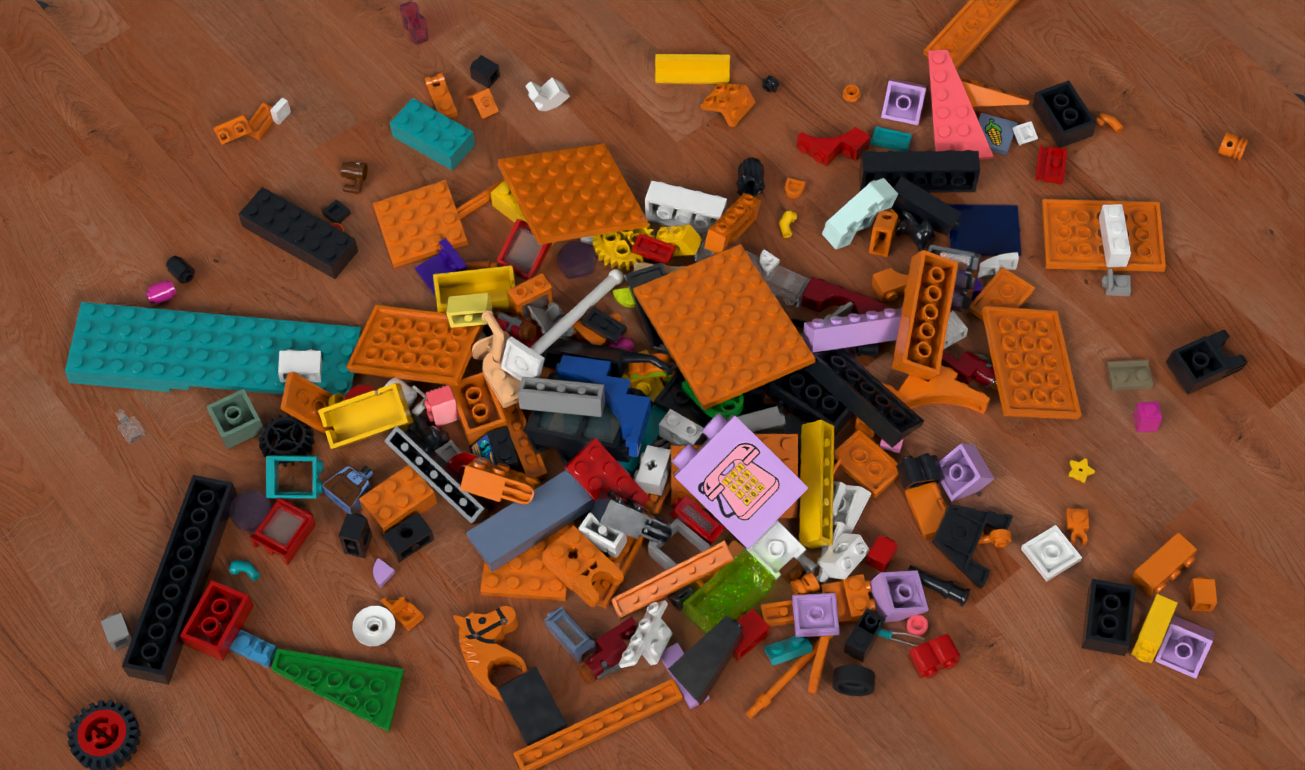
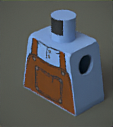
[321,465,374,515]

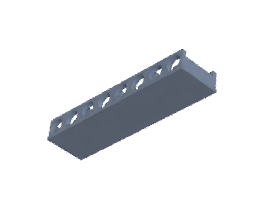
[466,461,630,572]

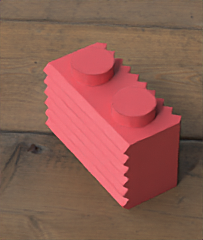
[424,385,459,427]

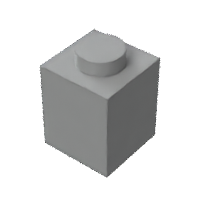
[101,613,132,651]

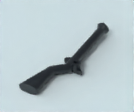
[619,349,680,377]

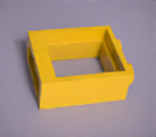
[1131,594,1178,663]

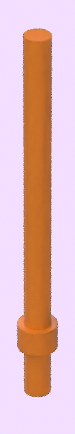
[745,635,834,719]

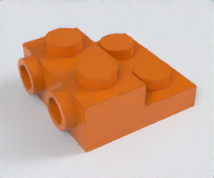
[820,574,876,625]

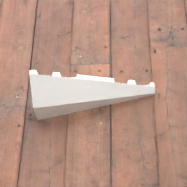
[815,481,871,584]

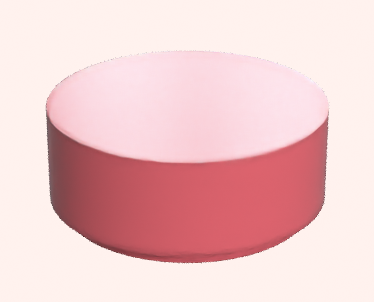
[906,615,928,638]

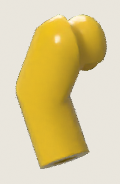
[779,210,797,238]

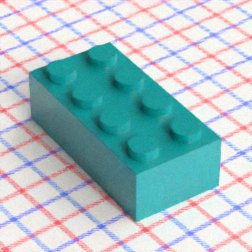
[390,98,475,171]

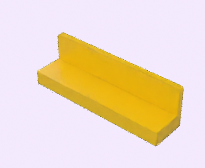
[655,54,730,84]

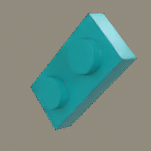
[764,635,813,666]

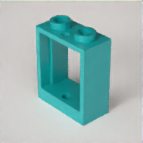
[266,455,323,499]

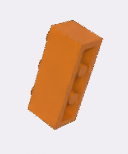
[1131,533,1197,597]

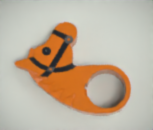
[453,606,528,701]

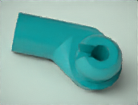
[229,560,261,581]

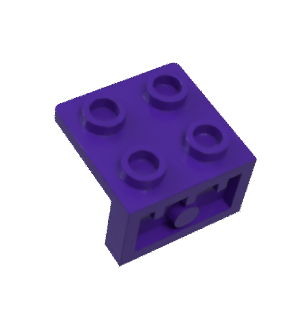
[415,238,468,296]

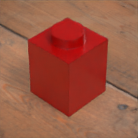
[866,535,898,572]

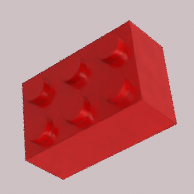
[180,580,254,661]

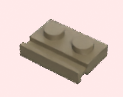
[1107,360,1153,391]

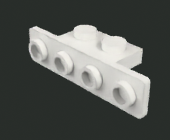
[618,600,673,668]

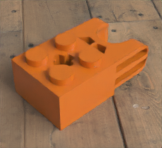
[460,457,541,504]
[542,525,624,607]

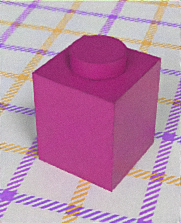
[1133,401,1162,432]

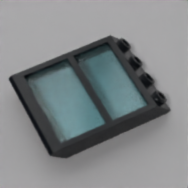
[523,372,654,463]

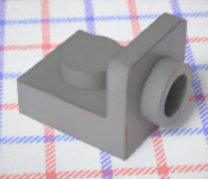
[1102,269,1131,296]

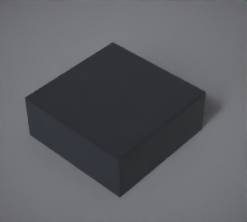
[323,200,351,224]

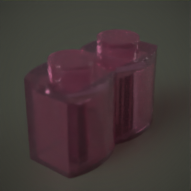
[400,1,429,45]

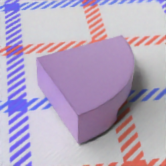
[373,558,395,588]

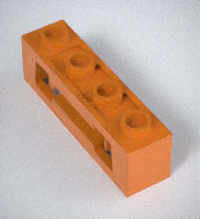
[704,193,761,254]

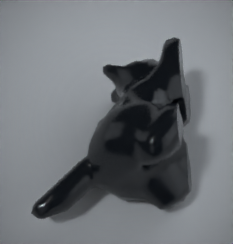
[895,211,936,252]
[409,413,449,451]

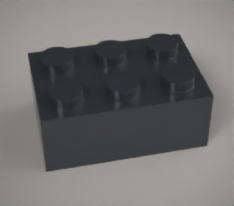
[1032,80,1097,148]
[1081,579,1136,656]

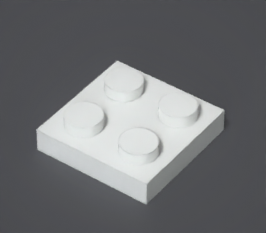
[746,520,807,580]
[1021,525,1082,582]

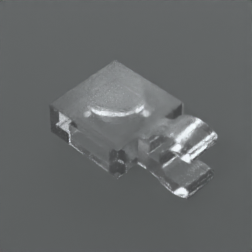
[115,408,146,445]

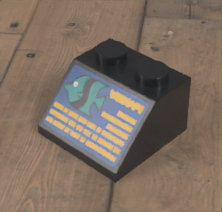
[470,427,520,472]

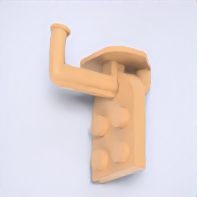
[472,310,521,408]

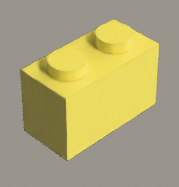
[446,293,492,328]

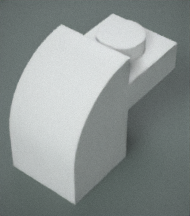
[526,77,570,111]

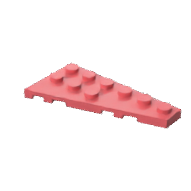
[928,50,994,160]

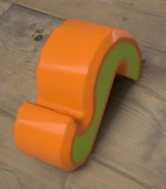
[627,353,676,385]

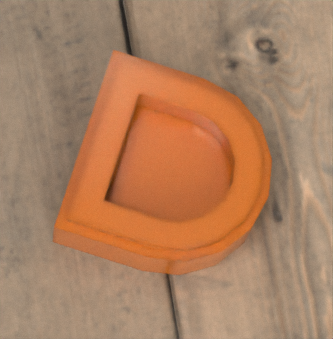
[784,177,806,199]

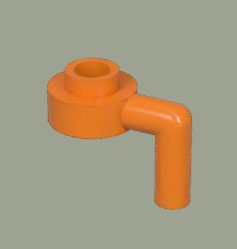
[978,529,1012,547]

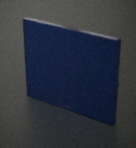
[948,204,1021,256]

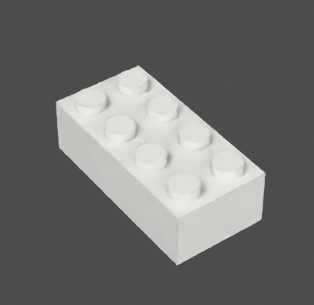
[645,181,727,236]

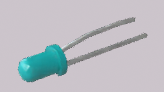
[878,629,925,646]

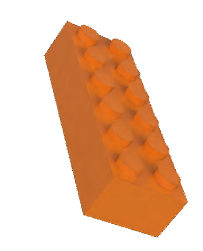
[892,250,959,380]

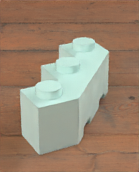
[822,178,898,250]

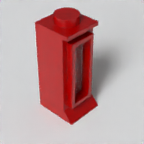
[669,495,726,545]

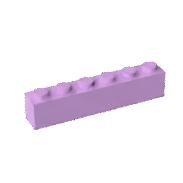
[803,307,903,353]

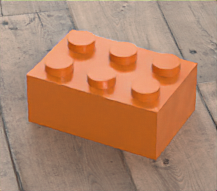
[449,372,507,446]
[359,464,437,535]

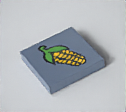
[978,113,1018,156]

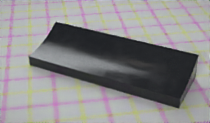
[804,348,924,448]

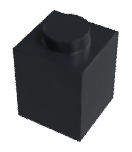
[470,55,500,88]

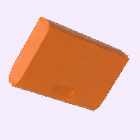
[905,482,947,539]

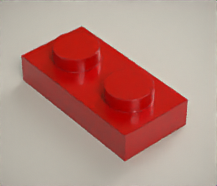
[632,233,676,265]

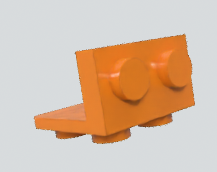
[700,83,756,127]

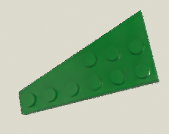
[271,649,405,733]

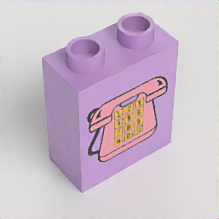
[671,413,808,549]

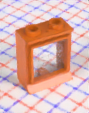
[507,273,553,327]

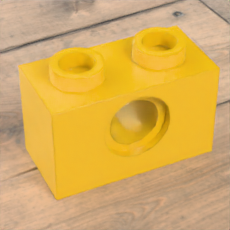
[655,224,703,257]

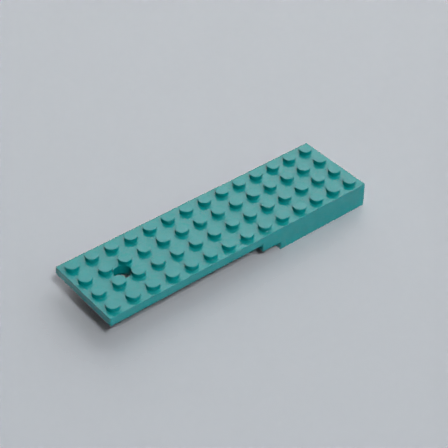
[65,302,361,396]

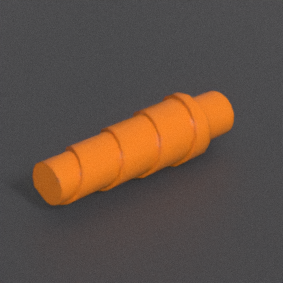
[465,260,498,270]

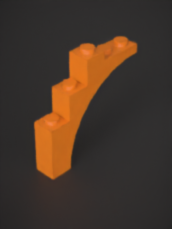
[855,365,990,438]

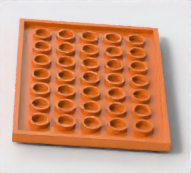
[633,244,815,410]

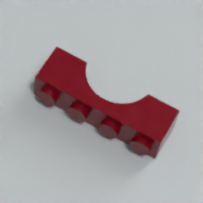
[802,277,886,315]

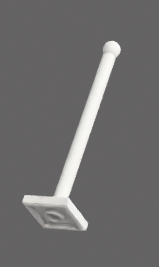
[501,269,624,381]

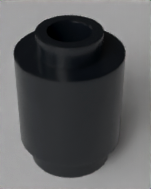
[166,256,195,284]

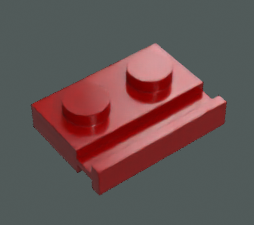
[1035,145,1068,185]

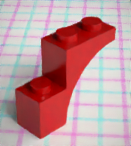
[796,126,870,167]

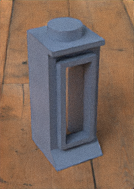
[545,606,596,664]

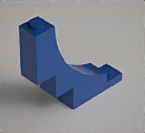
[555,355,651,457]

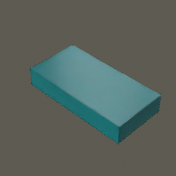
[870,126,912,152]

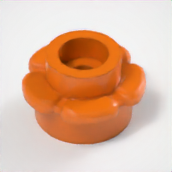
[842,85,861,102]

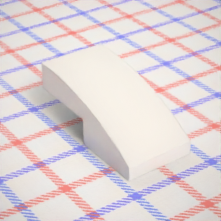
[977,252,1019,278]

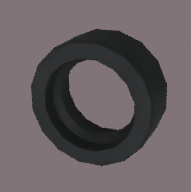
[832,665,875,696]

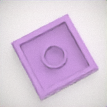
[792,593,839,637]

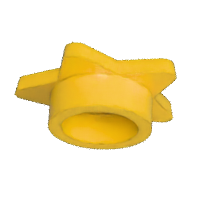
[1068,458,1095,483]

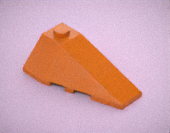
[959,76,1031,107]

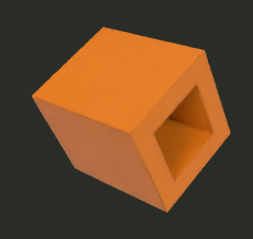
[1189,577,1217,612]

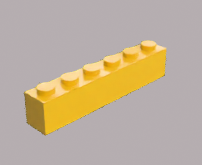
[799,420,834,549]

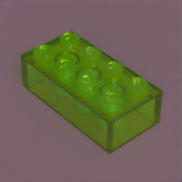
[683,549,775,635]

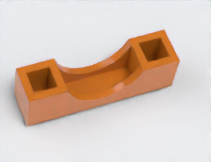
[871,253,950,303]

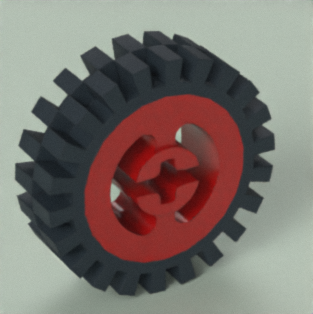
[67,700,141,770]

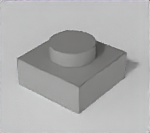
[435,440,462,463]

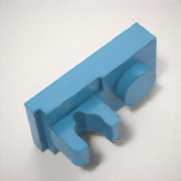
[229,630,279,668]

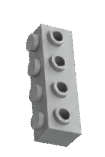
[518,377,605,417]

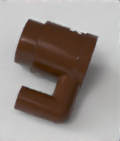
[341,161,368,194]

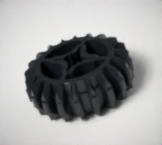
[258,413,315,468]

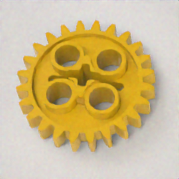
[593,223,656,271]

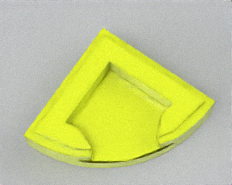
[612,288,635,308]

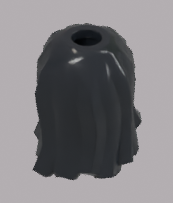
[736,157,765,197]

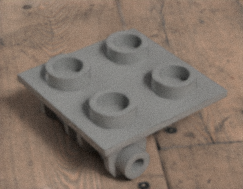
[527,302,574,341]

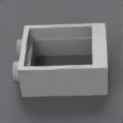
[648,518,711,570]

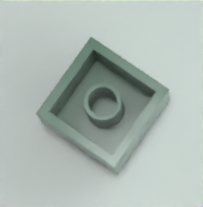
[206,389,264,449]

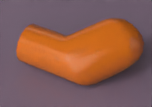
[1095,113,1124,133]

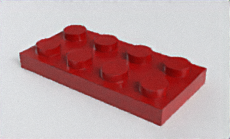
[564,438,651,507]

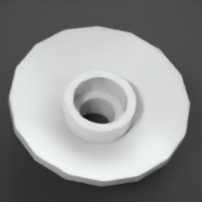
[352,606,395,646]

